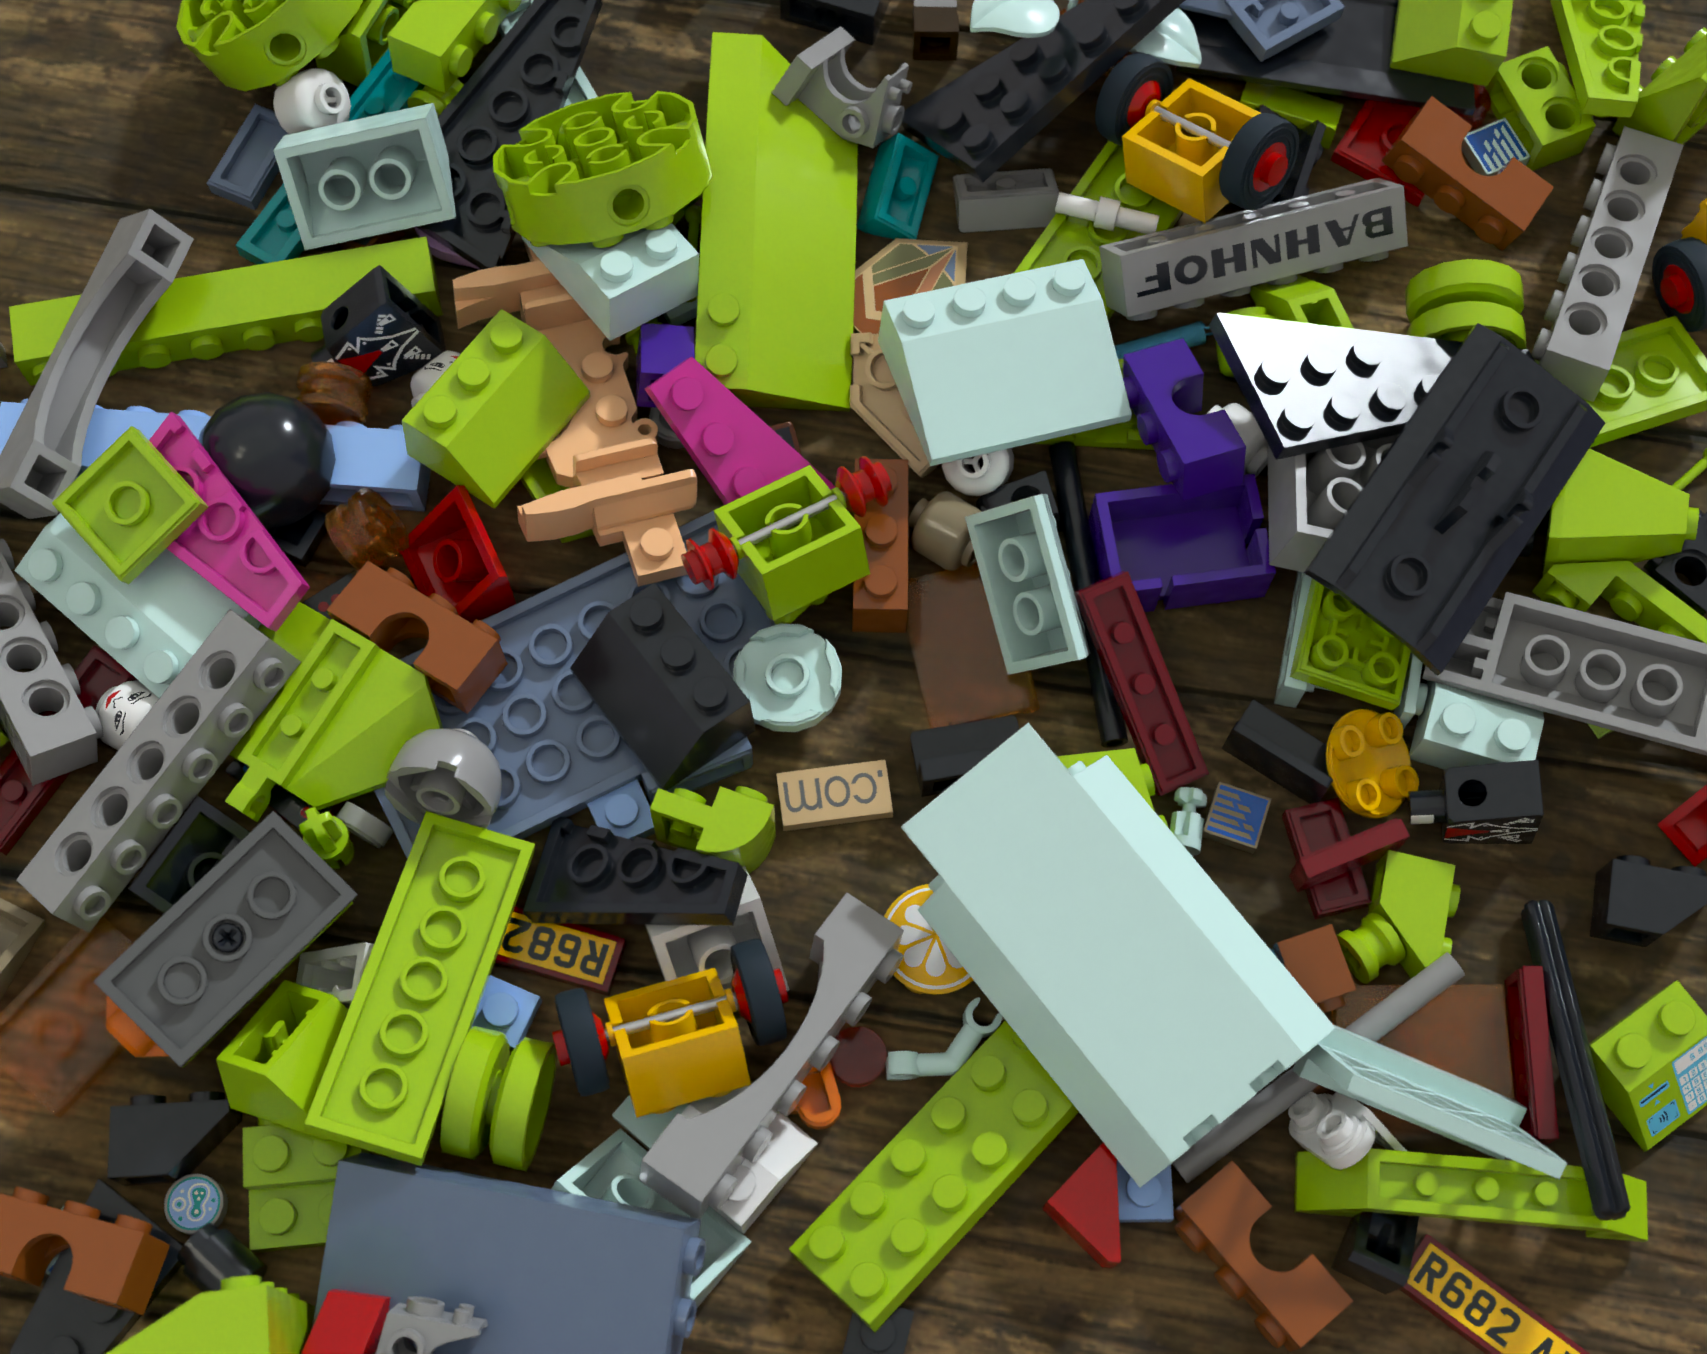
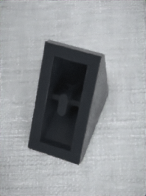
[1331,1211,1419,1294]

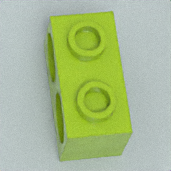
[1482,46,1596,171]

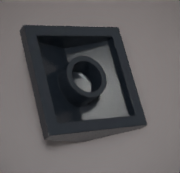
[128,796,250,915]

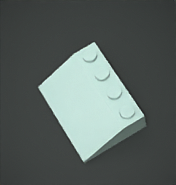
[878,259,1132,466]
[14,513,261,698]

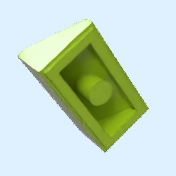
[1240,82,1343,149]

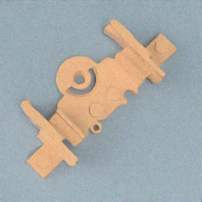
[452,242,698,587]

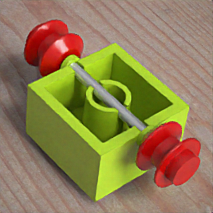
[681,456,892,621]

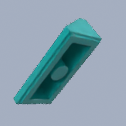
[856,133,939,239]

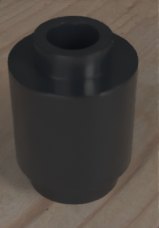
[177,1223,268,1292]

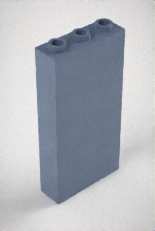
[313,1152,706,1354]

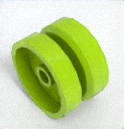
[1405,259,1526,349]
[440,1026,557,1171]

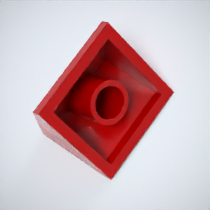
[398,485,516,623]

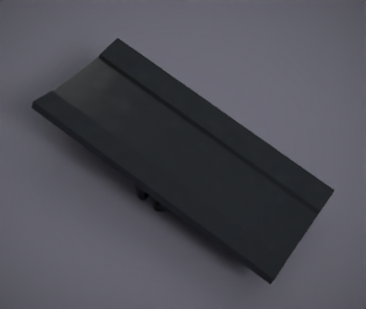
[1176,0,1475,115]
[1304,323,1605,676]

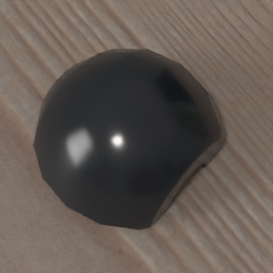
[198,392,336,529]

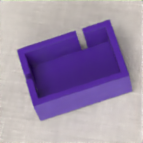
[1088,474,1276,612]

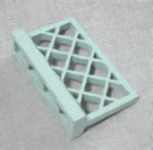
[1293,1025,1567,1179]

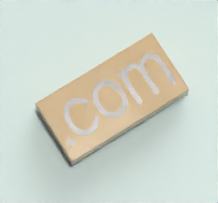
[776,760,893,831]

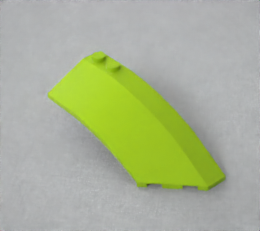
[695,32,858,412]

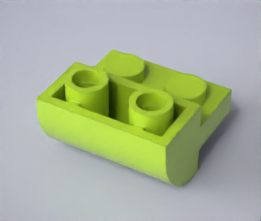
[650,786,776,874]

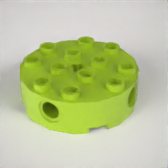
[176,0,365,91]
[493,91,712,248]

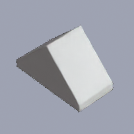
[296,942,374,1010]

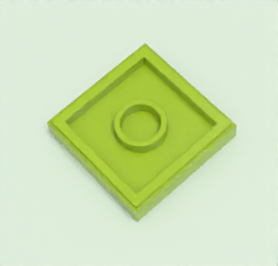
[52,426,209,584]

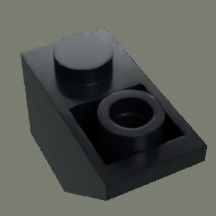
[1590,855,1707,947]
[108,1091,242,1186]

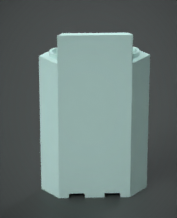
[901,722,1336,1188]

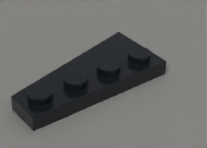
[522,817,748,926]
[9,1179,183,1354]

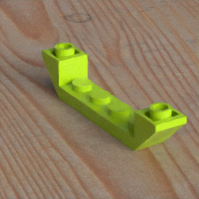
[1532,560,1707,644]
[1294,1148,1648,1242]

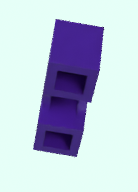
[1123,338,1246,501]

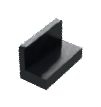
[1222,700,1333,804]
[910,715,1019,797]

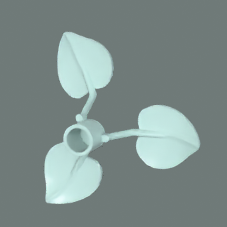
[970,0,1202,68]

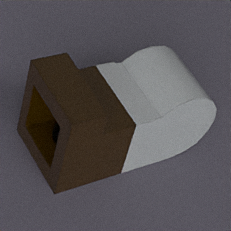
[913,0,959,61]

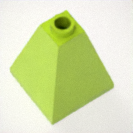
[1542,448,1699,578]

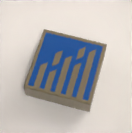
[1202,781,1272,854]

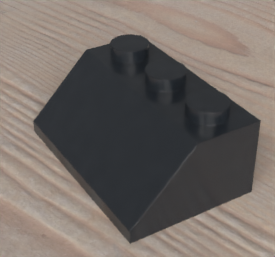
[570,582,756,791]

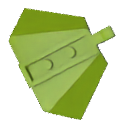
[225,601,443,822]

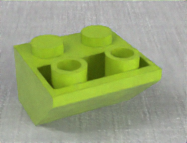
[216,980,348,1141]

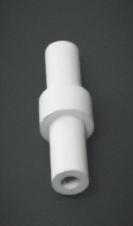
[1055,192,1159,234]

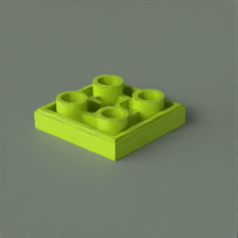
[1290,579,1411,710]

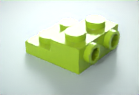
[242,1118,370,1253]

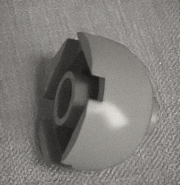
[384,728,502,829]

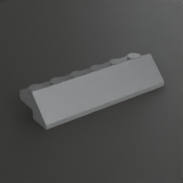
[1422,592,1707,756]

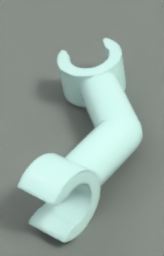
[885,997,1002,1081]

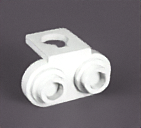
[1288,1092,1407,1169]

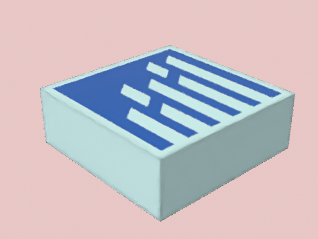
[1461,118,1530,176]

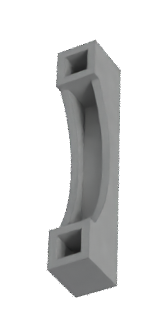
[639,893,904,1219]

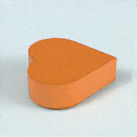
[790,1061,841,1130]

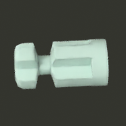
[1170,787,1207,855]

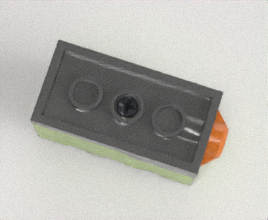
[93,811,358,1068]

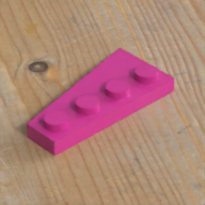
[645,357,836,505]
[149,411,310,632]

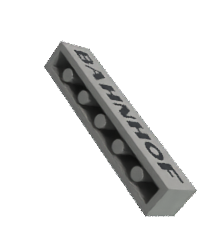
[1099,178,1408,321]

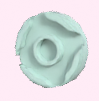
[733,623,842,732]

